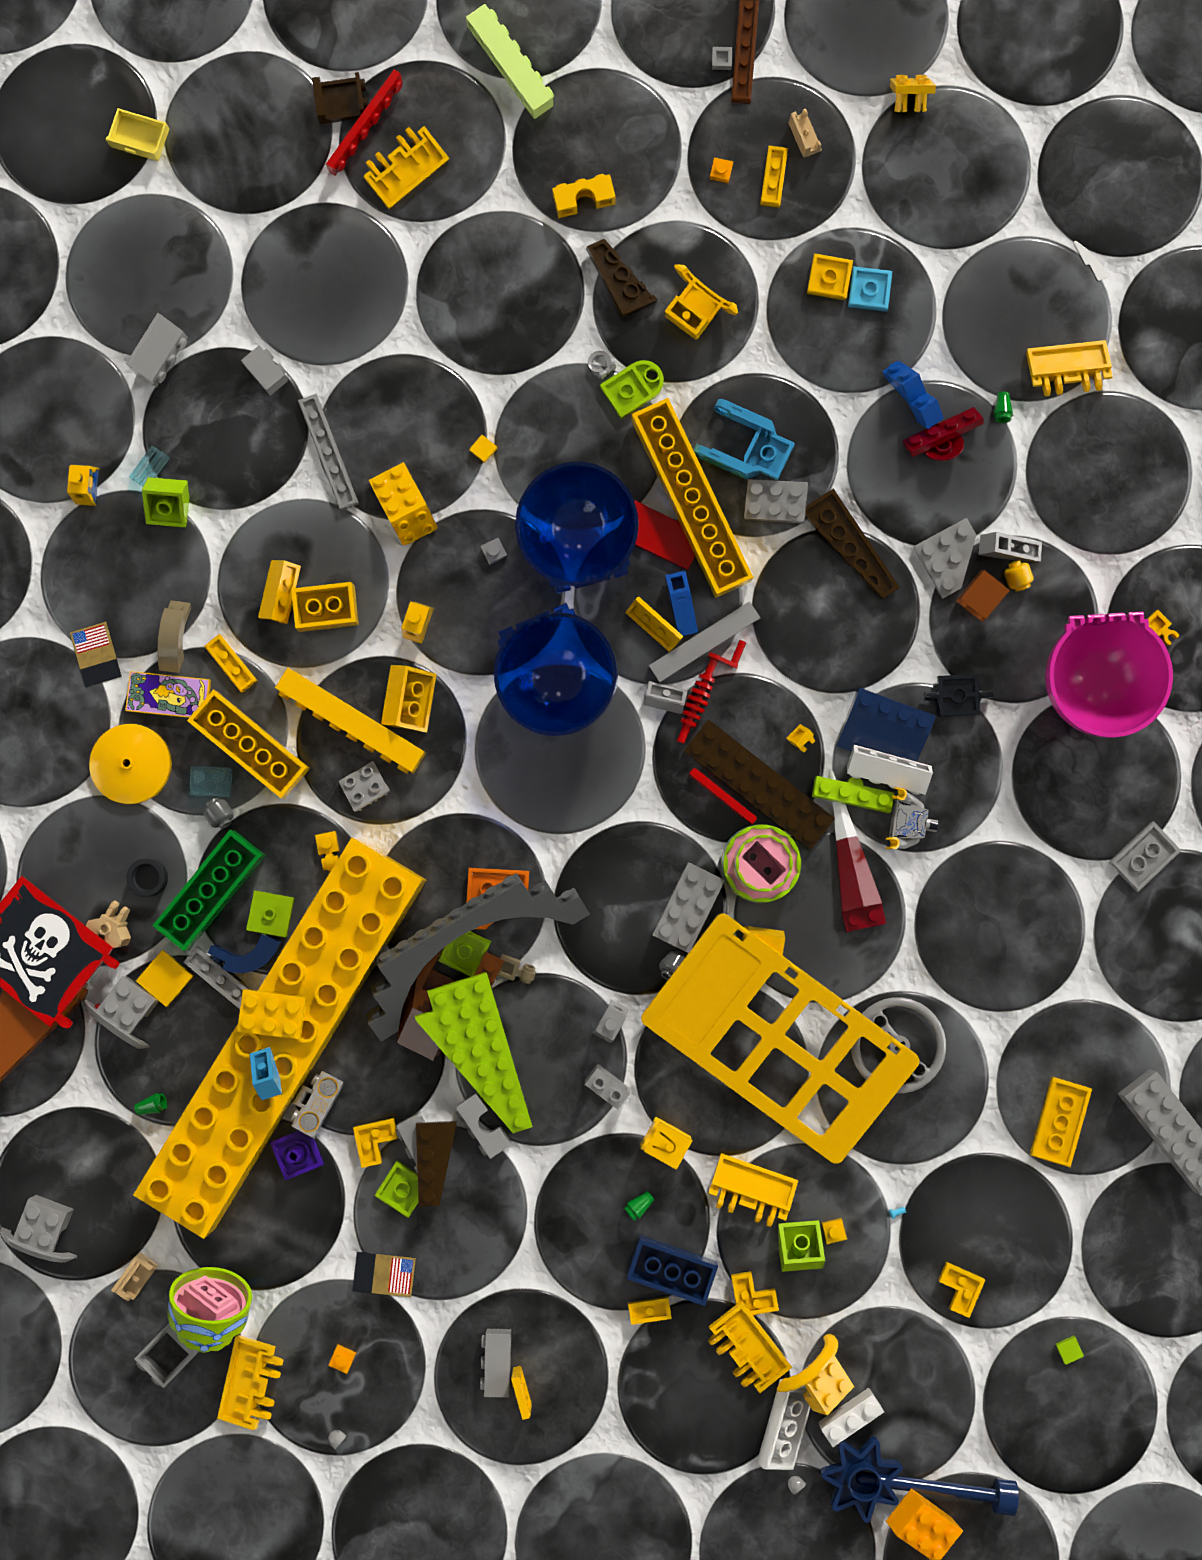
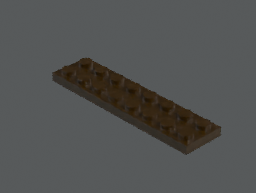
[684,719,835,850]

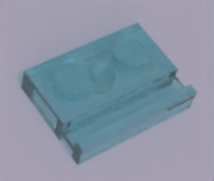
[189,766,233,797]

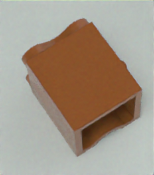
[956,570,1010,622]

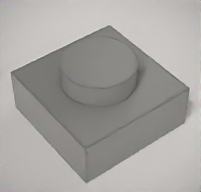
[712,47,732,70]
[481,538,508,565]

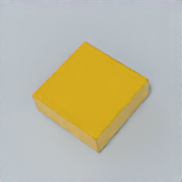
[469,435,498,463]

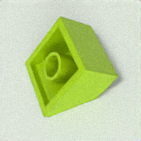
[142,477,189,527]
[778,1220,825,1272]

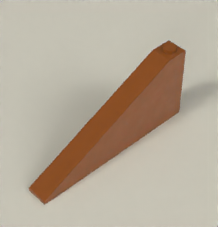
[0,983,88,1082]

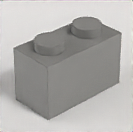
[241,345,288,396]

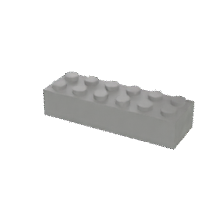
[1118,1069,1202,1196]

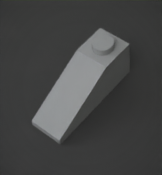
[979,532,1042,562]

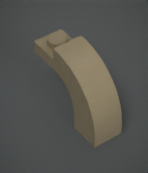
[157,601,191,673]

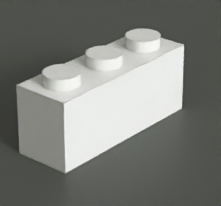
[818,1388,884,1447]

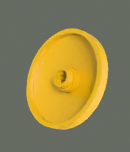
[89,724,172,804]

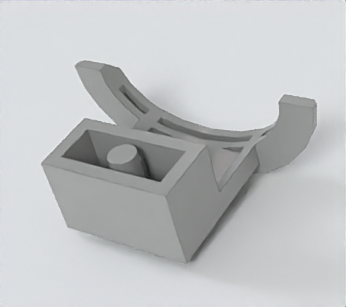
[84,976,159,1049]
[0,1195,77,1262]

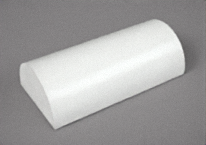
[757,1379,811,1470]

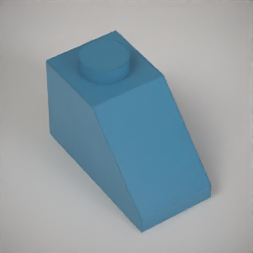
[250,1047,282,1100]

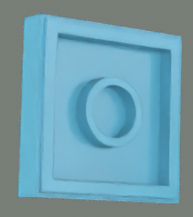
[848,266,892,312]

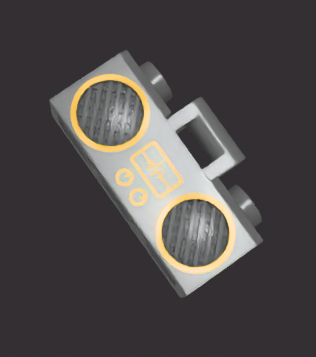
[290,1071,344,1139]

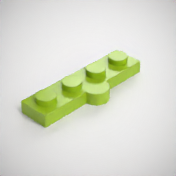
[812,776,894,813]

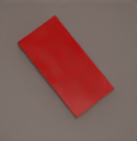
[617,500,695,571]

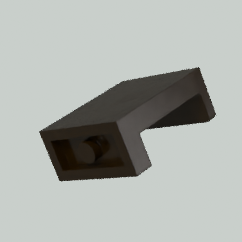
[312,72,368,124]

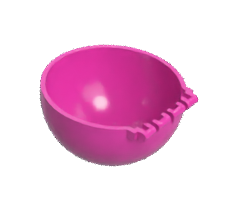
[1045,611,1173,738]

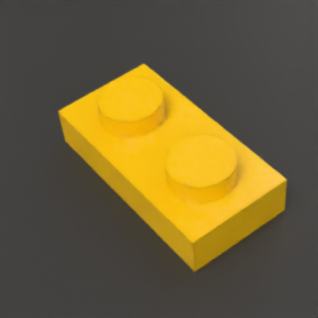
[628,1296,672,1325]

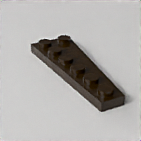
[805,488,900,599]

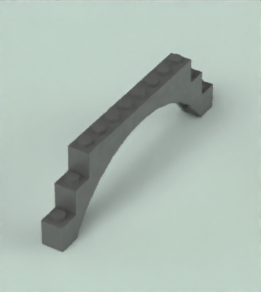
[365,873,590,1042]

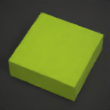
[1055,1335,1084,1365]

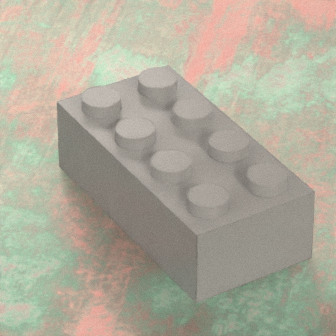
[652,862,725,953]

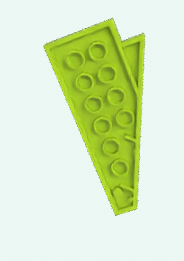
[414,972,532,1133]

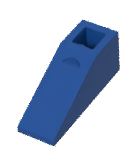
[665,571,698,636]

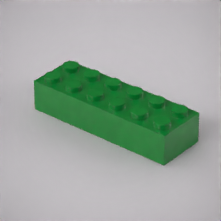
[152,830,266,951]

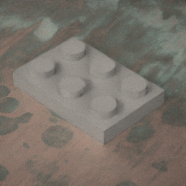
[744,479,808,523]

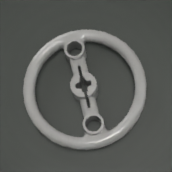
[851,998,946,1093]

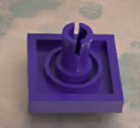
[270,1131,324,1180]

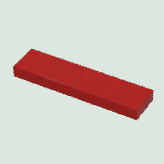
[688,768,757,825]

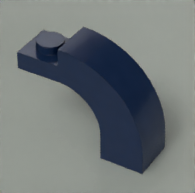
[208,934,284,973]

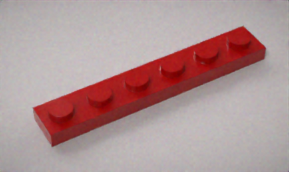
[326,69,403,176]

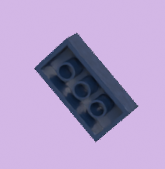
[626,1234,718,1306]

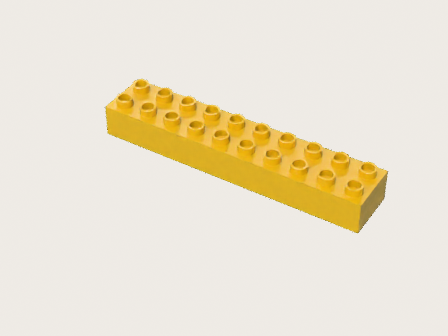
[133,837,427,1239]

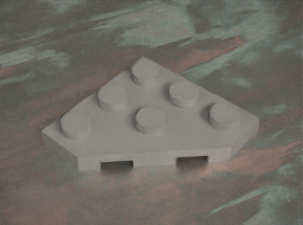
[913,518,976,599]

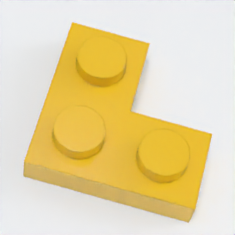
[353,1118,398,1168]
[938,1261,985,1318]
[731,1271,779,1315]

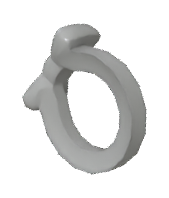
[588,351,616,380]

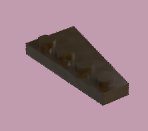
[586,239,658,318]
[416,1121,457,1207]

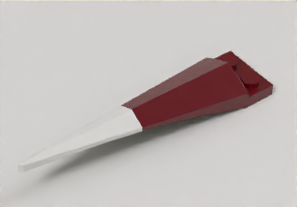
[830,770,886,933]

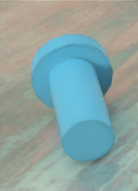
[889,1207,906,1219]

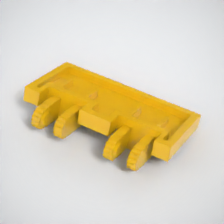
[363,126,449,209]
[708,1301,792,1393]
[217,1335,284,1430]

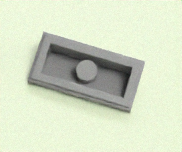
[643,681,688,714]

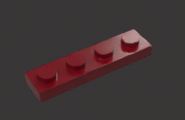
[903,407,984,457]

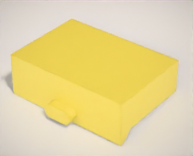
[106,108,169,161]

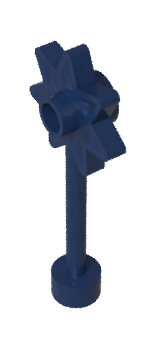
[820,1436,1019,1523]

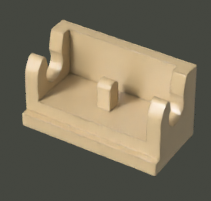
[789,109,822,158]
[111,1252,159,1301]

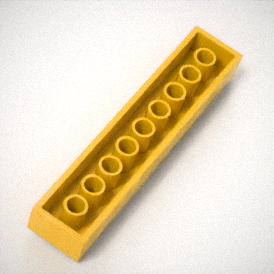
[631,398,753,598]

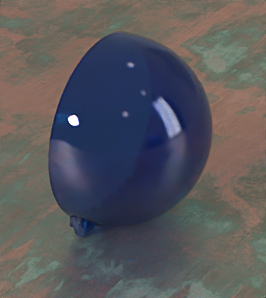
[515,461,639,594]
[494,603,618,736]

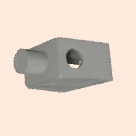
[593,999,629,1043]

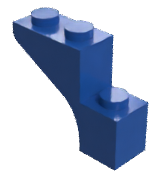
[882,360,944,429]

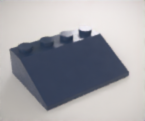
[836,688,936,762]

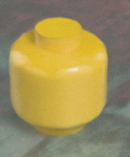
[1004,560,1034,591]

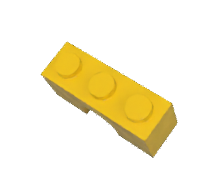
[552,174,616,218]

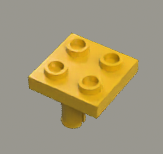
[890,75,936,112]

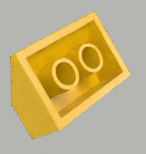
[381,665,437,733]

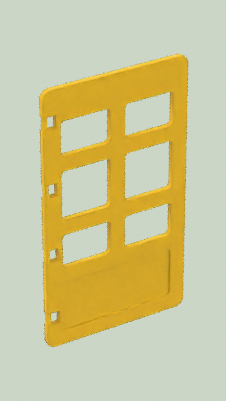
[641,914,920,1164]

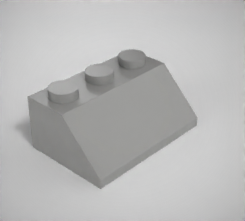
[126,313,188,387]

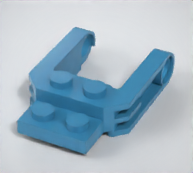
[693,399,795,481]

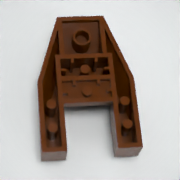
[397,949,504,1061]

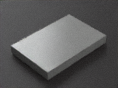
[1108,821,1181,892]

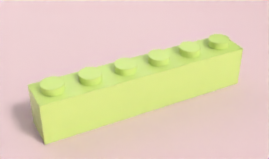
[466,4,554,119]

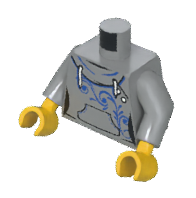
[886,787,938,850]

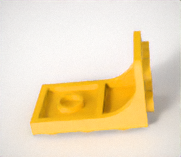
[369,462,437,545]

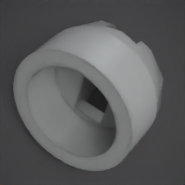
[328,1430,346,1449]
[788,1476,806,1495]

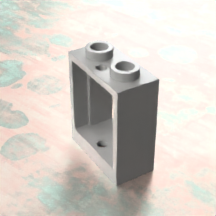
[585,1063,630,1110]
[135,1323,199,1388]

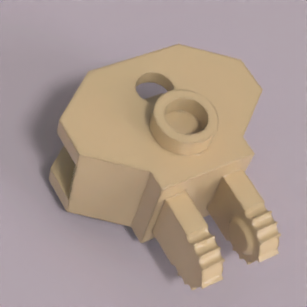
[86,900,131,948]

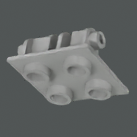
[339,761,390,812]

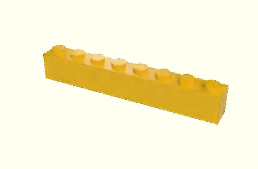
[275,667,426,774]

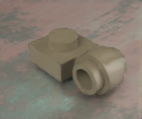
[498,953,536,984]

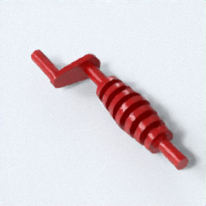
[677,640,746,744]

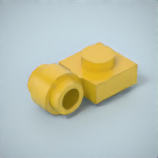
[315,831,340,871]

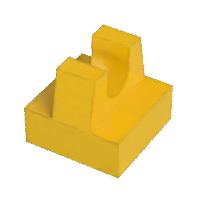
[786,724,815,752]

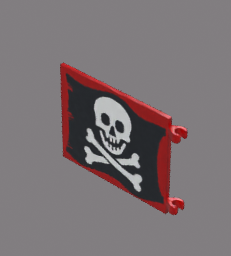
[0,876,120,1029]

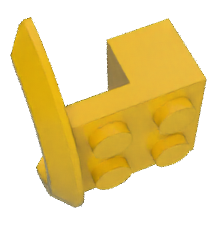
[665,265,738,341]
[777,1334,854,1415]

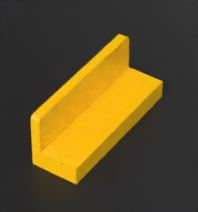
[258,560,301,624]

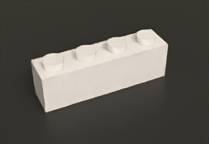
[847,745,933,795]

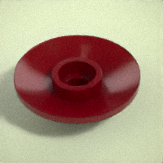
[925,435,964,461]

